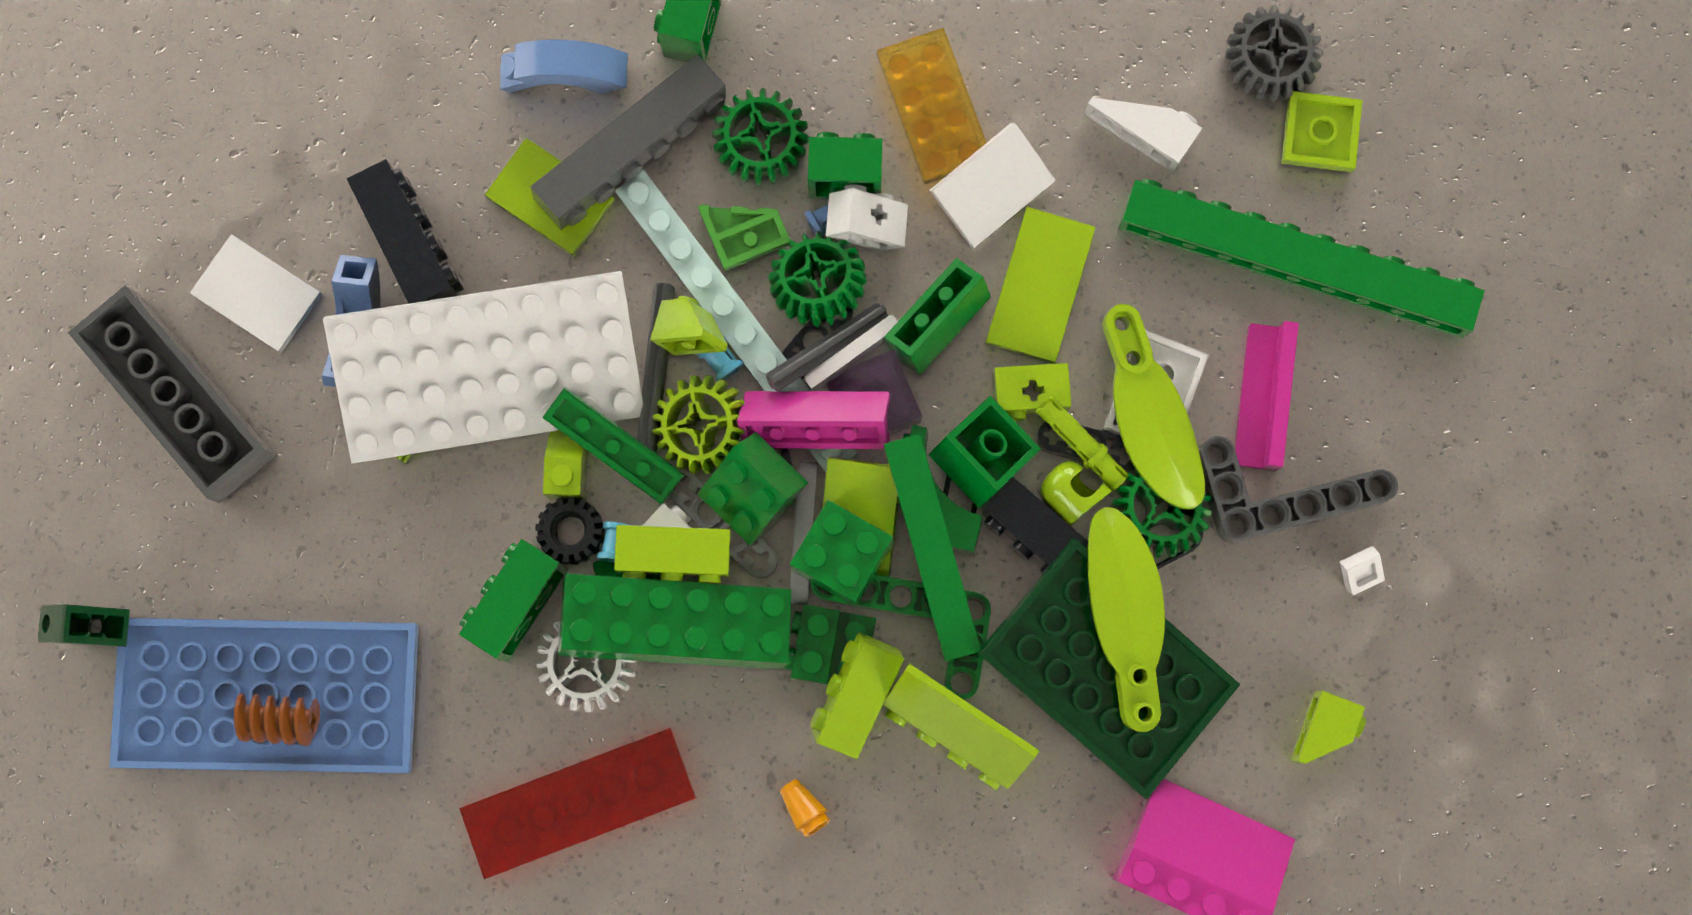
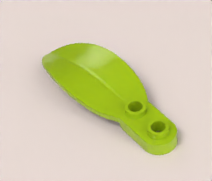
[1103,304,1205,509]
[1088,507,1165,732]

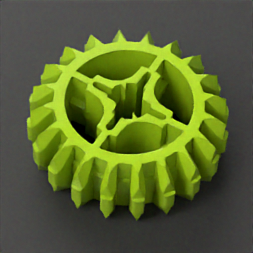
[652,375,749,474]

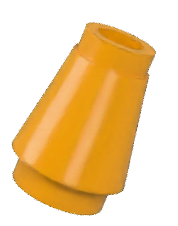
[779,779,830,837]

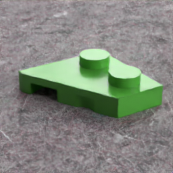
[698,204,790,272]

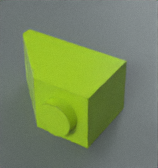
[650,296,728,355]
[543,430,587,500]
[1290,690,1366,764]

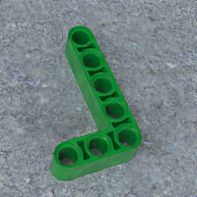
[811,575,991,700]

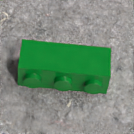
[884,258,991,376]

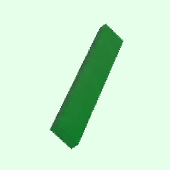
[883,434,981,662]

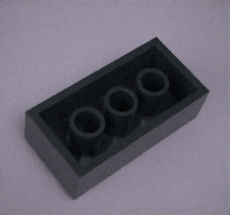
[346,159,464,304]

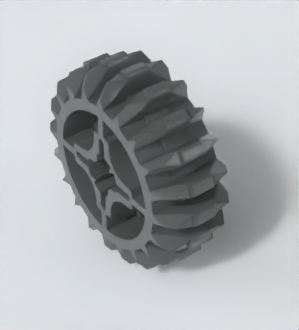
[1225,4,1323,102]

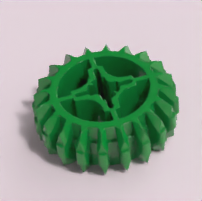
[712,88,809,186]
[768,231,867,328]
[1112,467,1212,558]

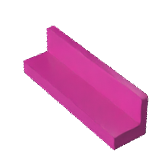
[1234,321,1299,471]
[737,391,890,449]

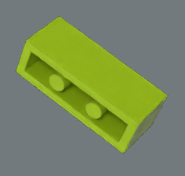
[614,525,731,584]
[810,632,905,759]

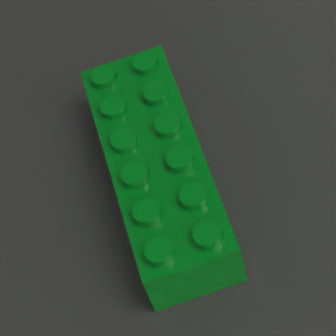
[558,573,792,670]

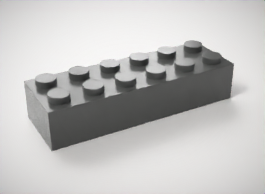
[68,285,276,503]

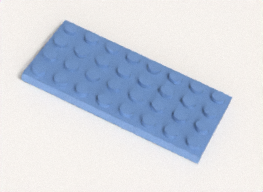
[109,618,419,773]

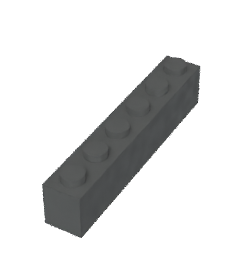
[530,54,726,230]

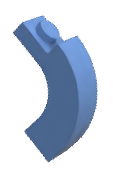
[500,39,628,94]
[321,255,380,387]

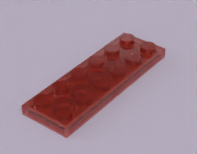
[459,728,697,879]

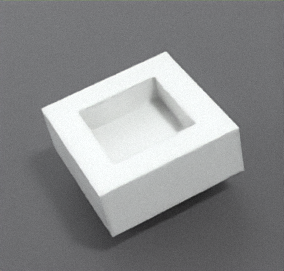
[1340,546,1385,596]

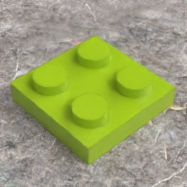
[1281,91,1363,172]

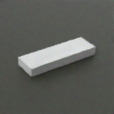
[804,315,898,391]

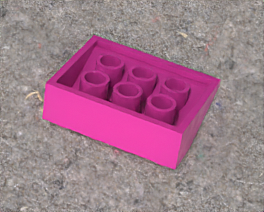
[1113,779,1295,915]

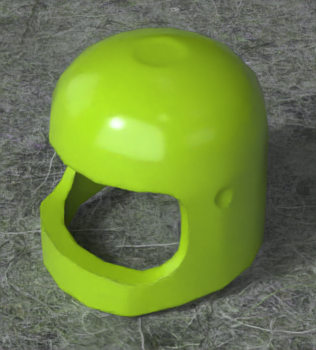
[1040,461,1112,526]

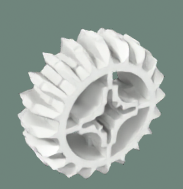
[536,622,637,712]

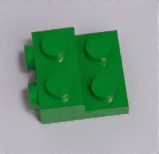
[785,604,876,685]

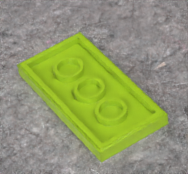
[985,207,1096,364]

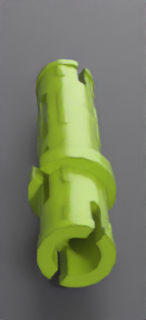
[1036,395,1128,490]

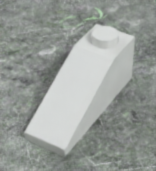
[1084,98,1202,172]

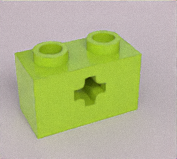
[992,363,1071,422]

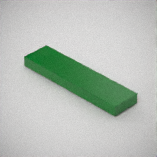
[542,387,685,505]

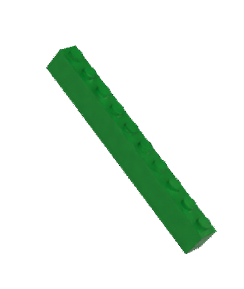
[1118,179,1485,338]

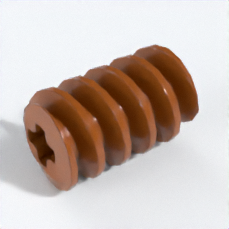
[234,693,320,746]

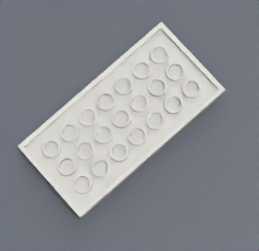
[323,271,643,464]

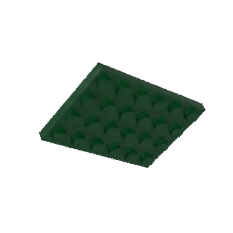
[977,539,1241,799]

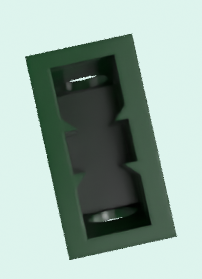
[38,604,130,647]

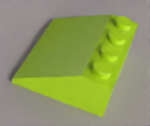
[883,663,1040,791]

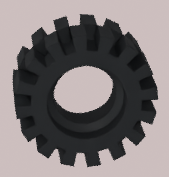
[535,496,605,565]

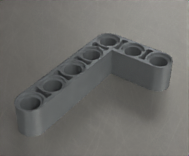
[1198,436,1398,543]

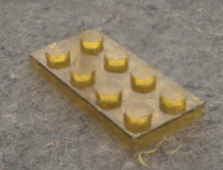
[876,27,987,185]

